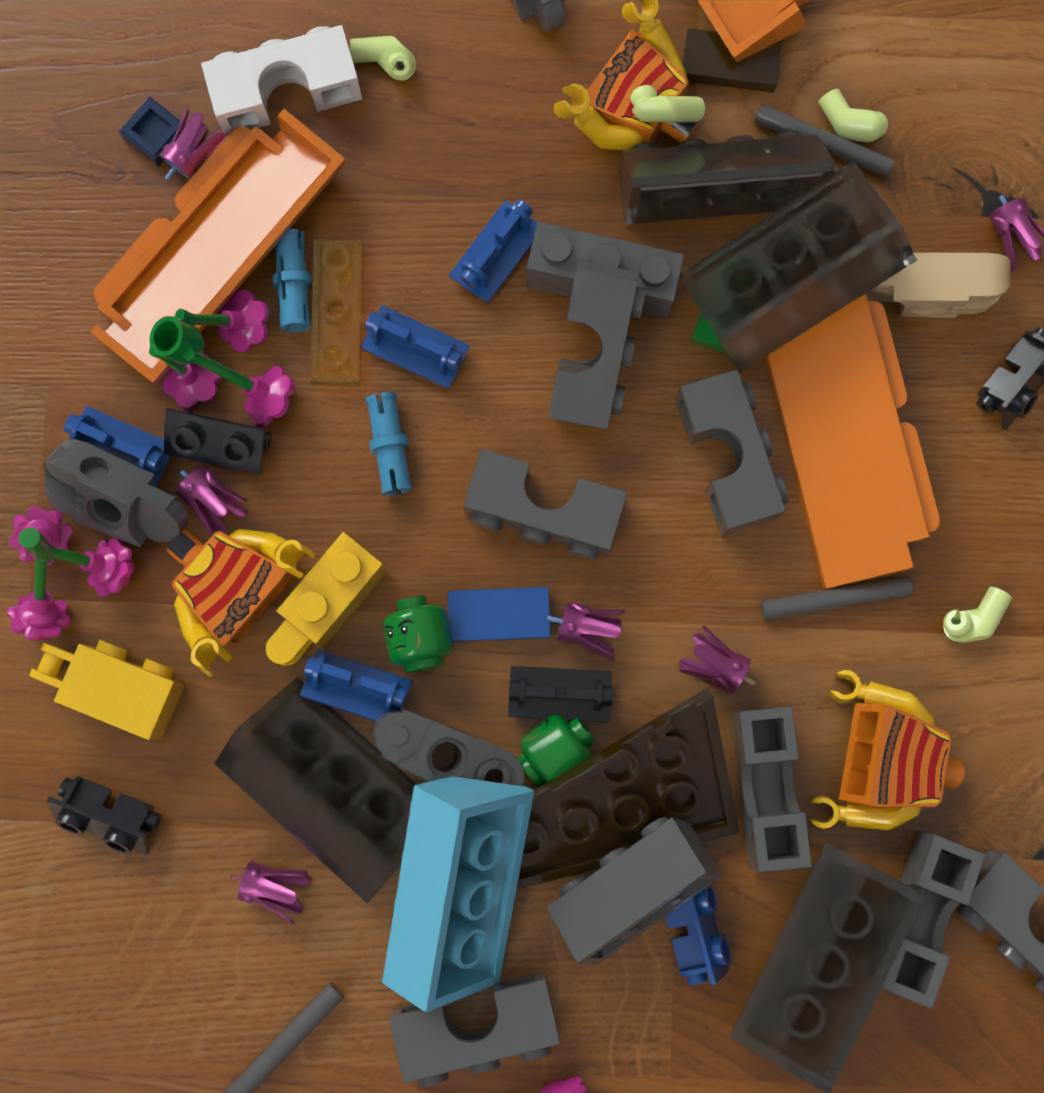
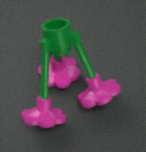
[149,289,295,427]

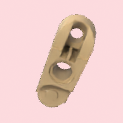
[857,252,1011,318]

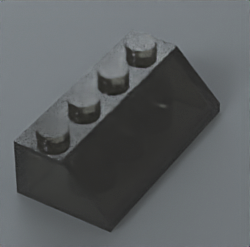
[619,131,835,225]
[679,161,917,373]
[214,677,417,903]
[730,843,926,1093]

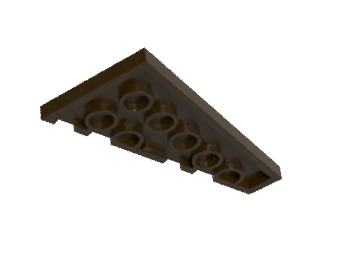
[516,687,739,890]

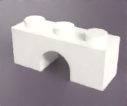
[201,25,362,137]

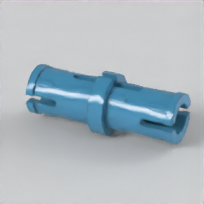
[272,228,312,332]
[365,392,413,496]

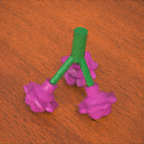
[7,506,135,641]

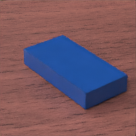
[448,587,550,642]

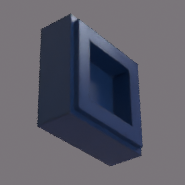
[118,96,186,167]

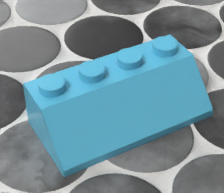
[382,776,534,1012]

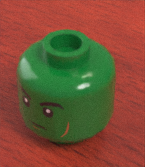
[382,596,453,673]
[518,714,596,787]

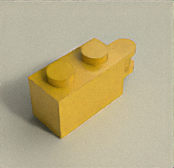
[266,532,388,666]
[29,640,185,740]

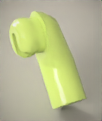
[350,36,416,80]
[630,85,705,122]
[818,88,888,142]
[943,587,1012,643]

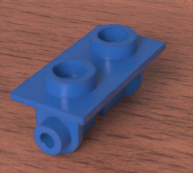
[448,199,538,304]
[360,305,470,389]
[64,406,171,488]
[300,649,413,722]
[665,885,731,985]

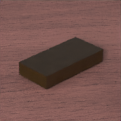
[682,28,782,93]

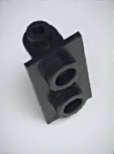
[976,327,1044,430]
[163,408,272,475]
[508,666,613,722]
[47,776,162,855]

